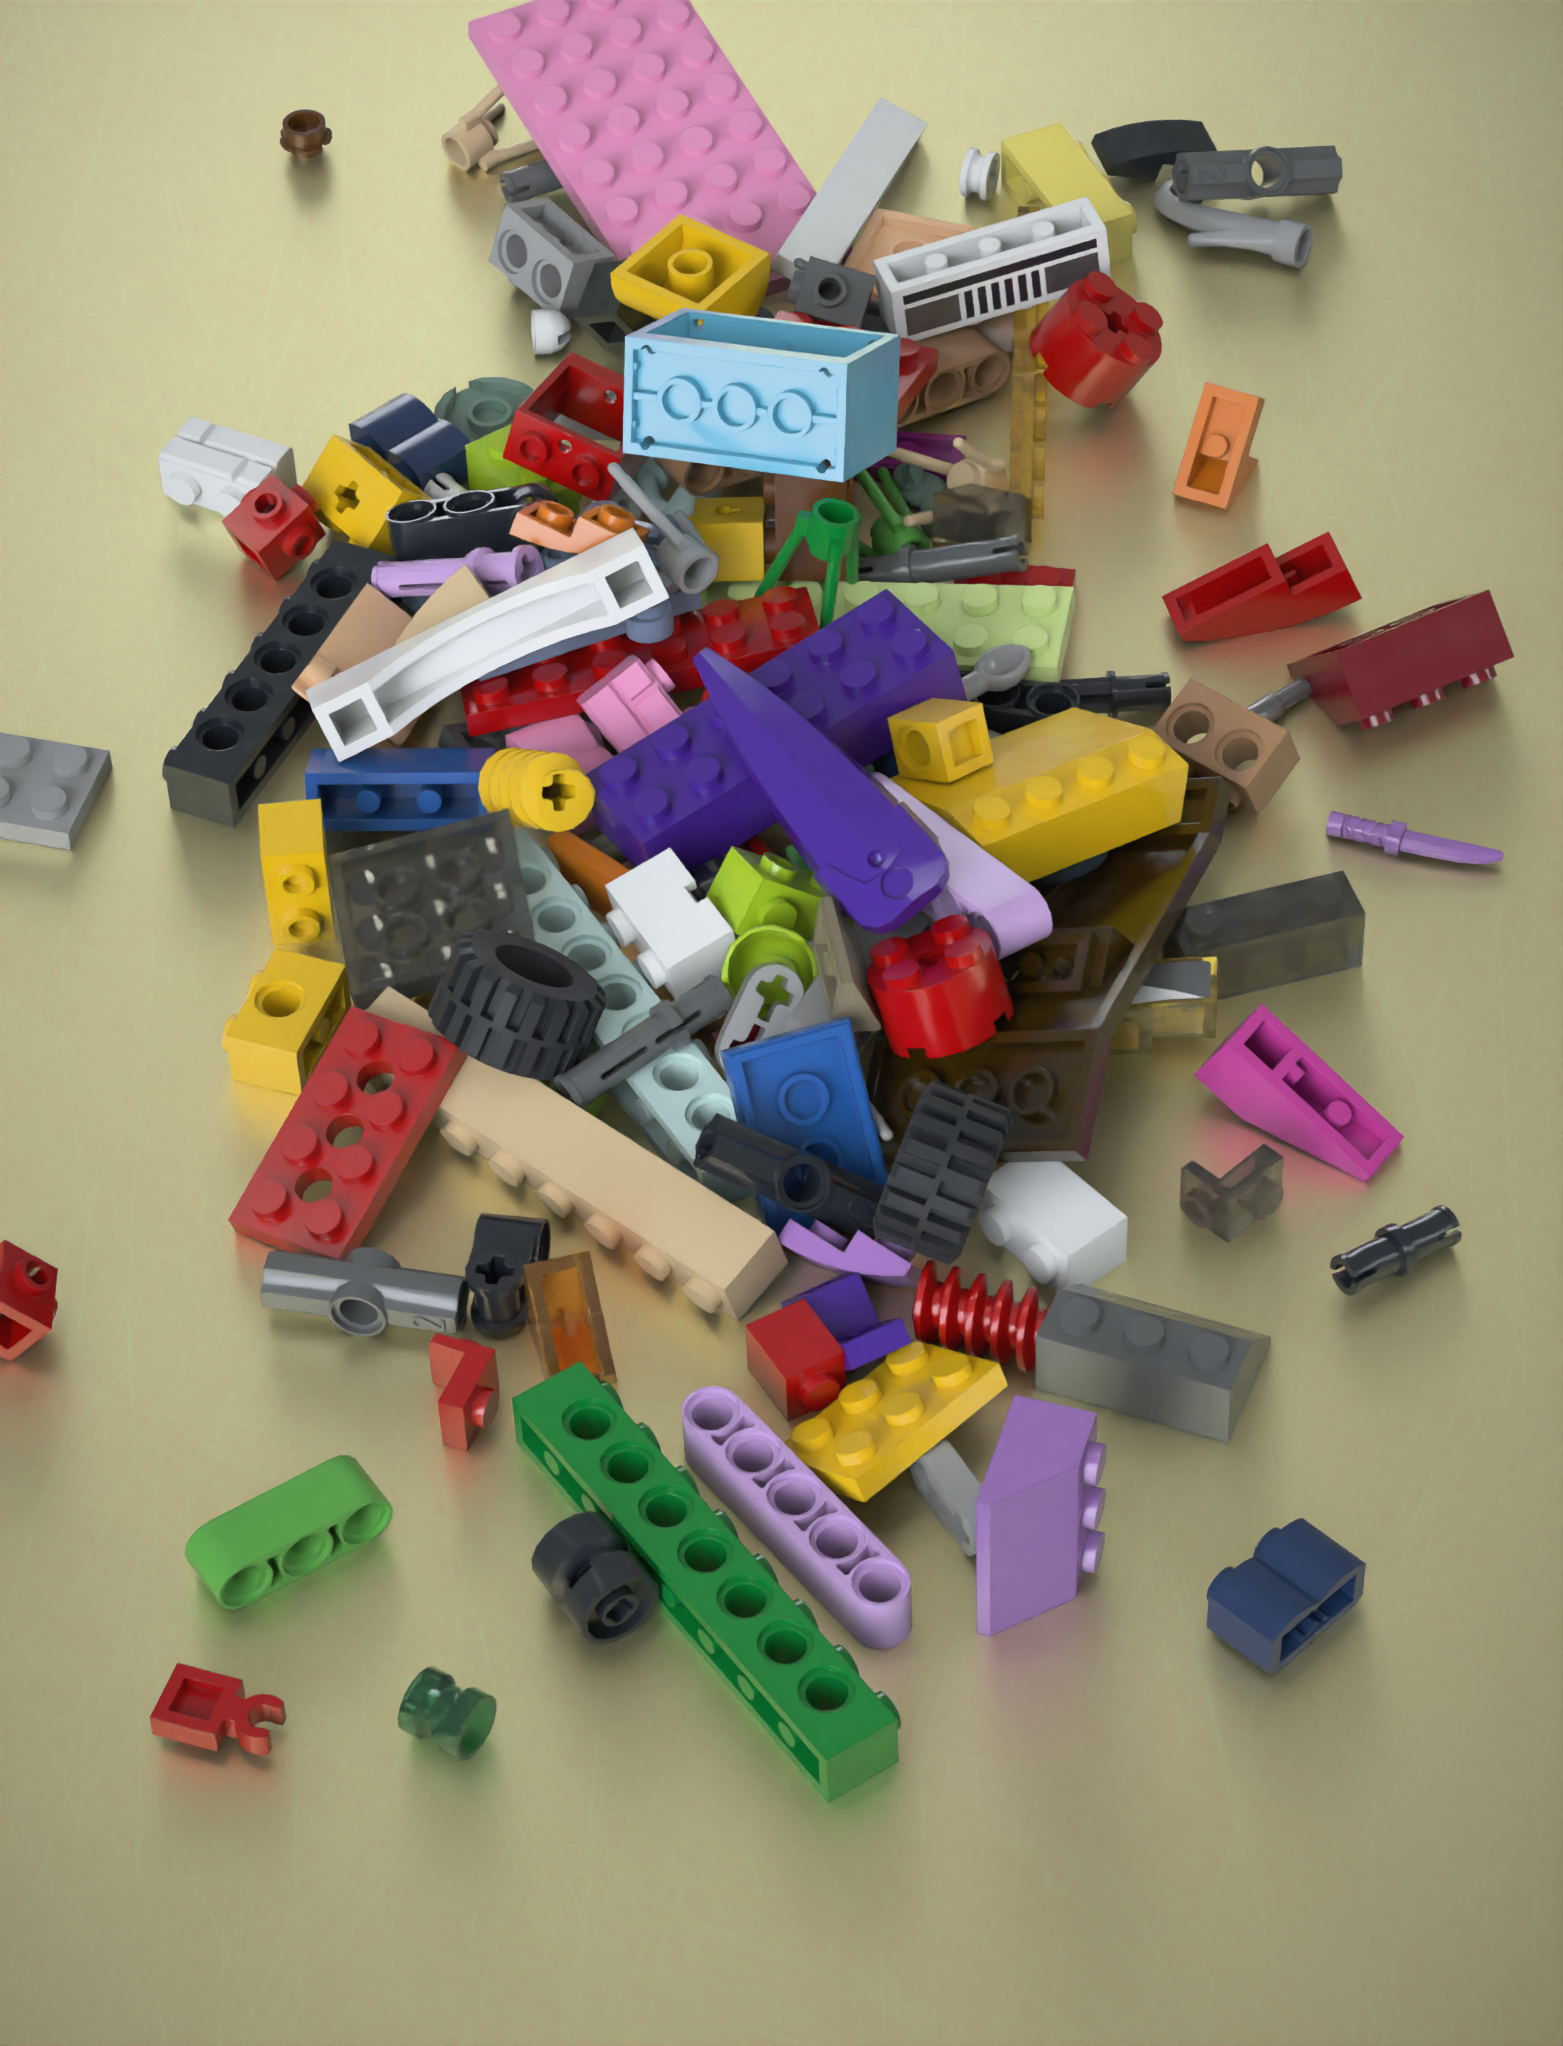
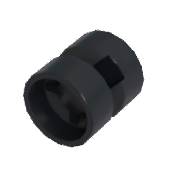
[531,1511,659,1645]

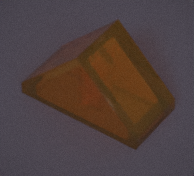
[522,1250,618,1384]

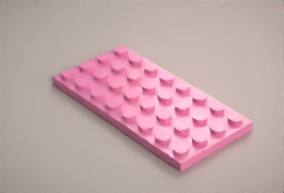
[468,0,853,298]

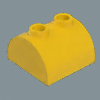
[610,214,771,325]

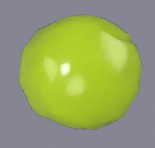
[721,924,819,1019]

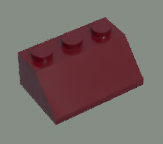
[1287,589,1514,731]

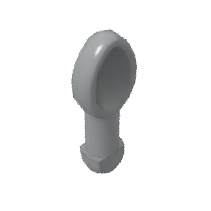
[961,644,1031,701]

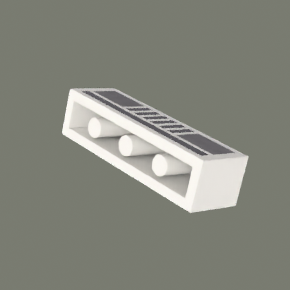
[873,196,1111,341]

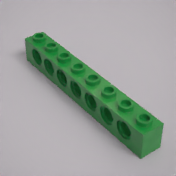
[512,1361,901,1803]

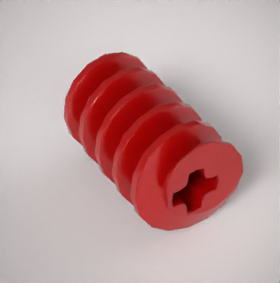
[912,1259,1056,1373]

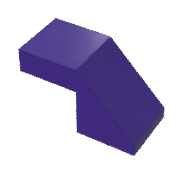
[780,1272,912,1371]

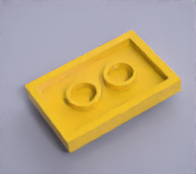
[784,1339,1008,1503]

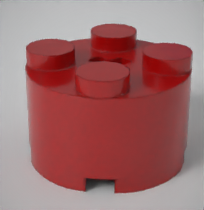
[1029,271,1163,409]
[866,914,1014,1059]

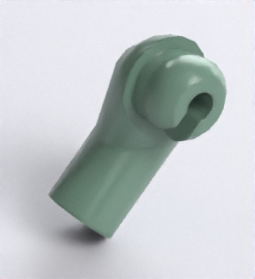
[893,463,950,534]

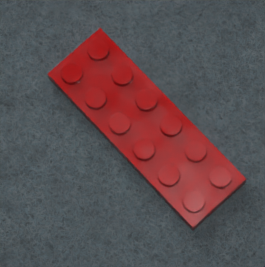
[460,586,820,737]

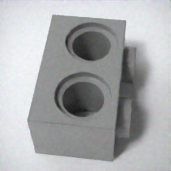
[488,197,615,319]

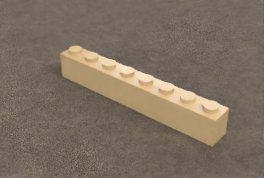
[364,986,788,1322]

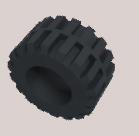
[428,931,607,1080]
[873,1080,1011,1265]

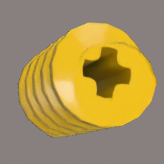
[478,747,595,832]

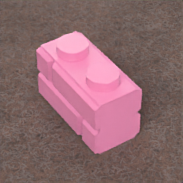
[576,654,693,754]

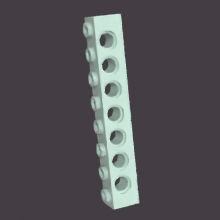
[459,828,754,1204]

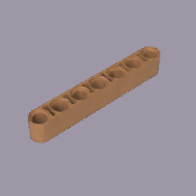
[653,325,1013,496]

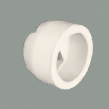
[531,309,571,355]

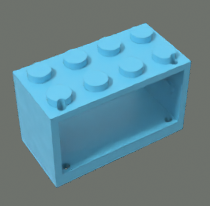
[623,308,900,482]

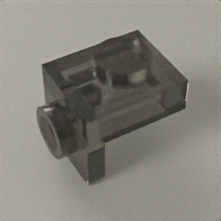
[1180,1144,1284,1243]

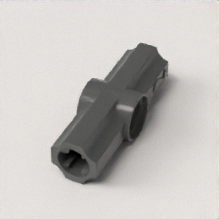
[1172,145,1343,202]
[261,1247,470,1336]

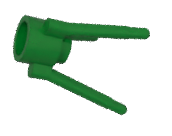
[754,498,863,629]

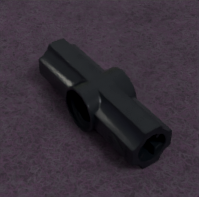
[693,1113,885,1240]

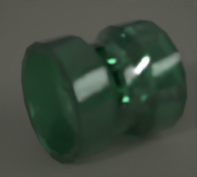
[398,1666,497,1761]

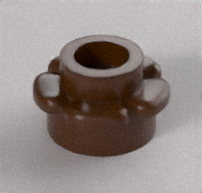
[280,109,332,158]

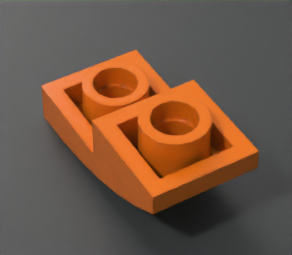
[509,500,650,554]

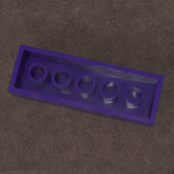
[585,589,968,873]

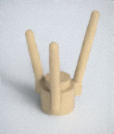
[441,84,539,171]
[887,437,1007,527]

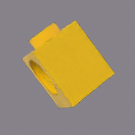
[887,698,994,783]

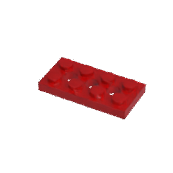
[228,1006,467,1259]

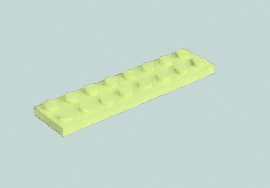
[695,581,1076,683]

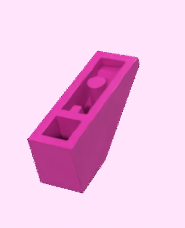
[1194,1004,1404,1182]

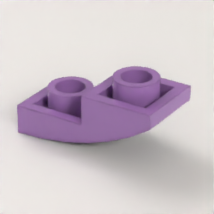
[778,1219,922,1287]

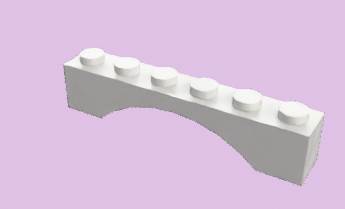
[305,527,669,762]

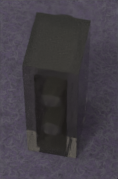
[1162,870,1366,1009]

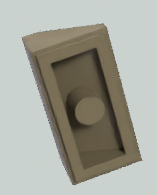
[812,896,882,1032]

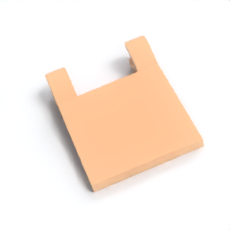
[291,583,421,748]

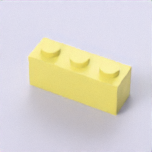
[1001,122,1137,264]

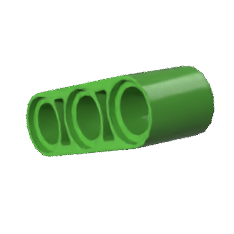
[185,1455,393,1610]

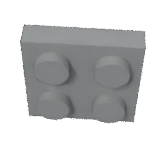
[0,732,113,850]

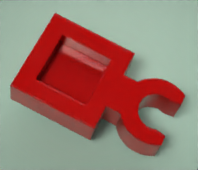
[149,1663,286,1755]

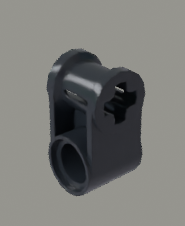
[465,1213,551,1338]

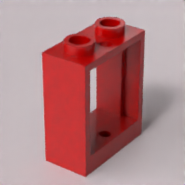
[502,352,650,501]

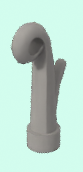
[1154,179,1313,268]

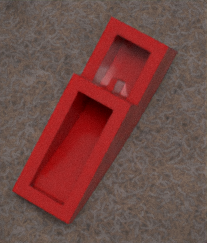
[1161,531,1362,642]

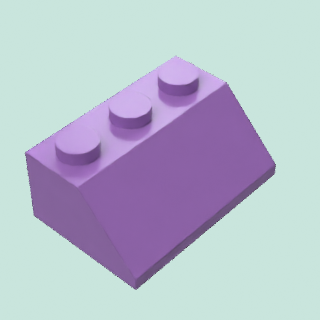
[976,1395,1107,1636]

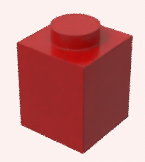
[745,1299,846,1422]

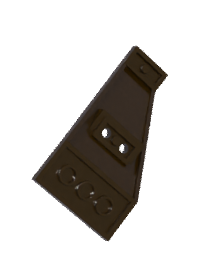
[866,776,1232,1165]

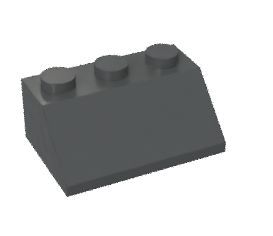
[1036,1284,1271,1443]

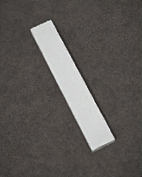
[771,97,928,280]

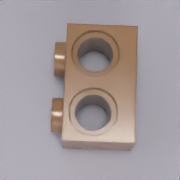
[1152,678,1300,816]

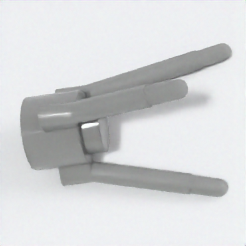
[608,462,720,596]

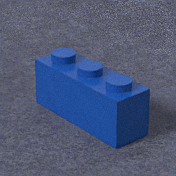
[305,748,496,831]

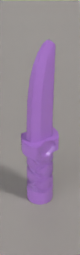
[1326,811,1504,864]

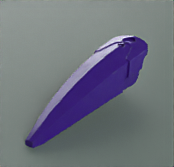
[693,647,950,934]

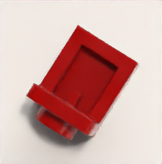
[428,1333,500,1452]

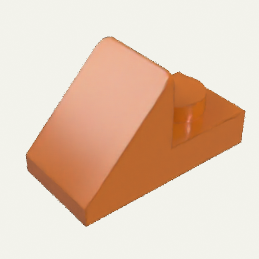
[1172,382,1265,510]

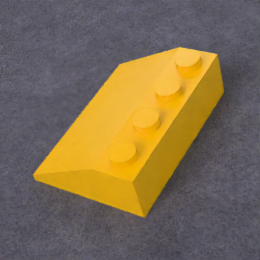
[889,707,1189,883]

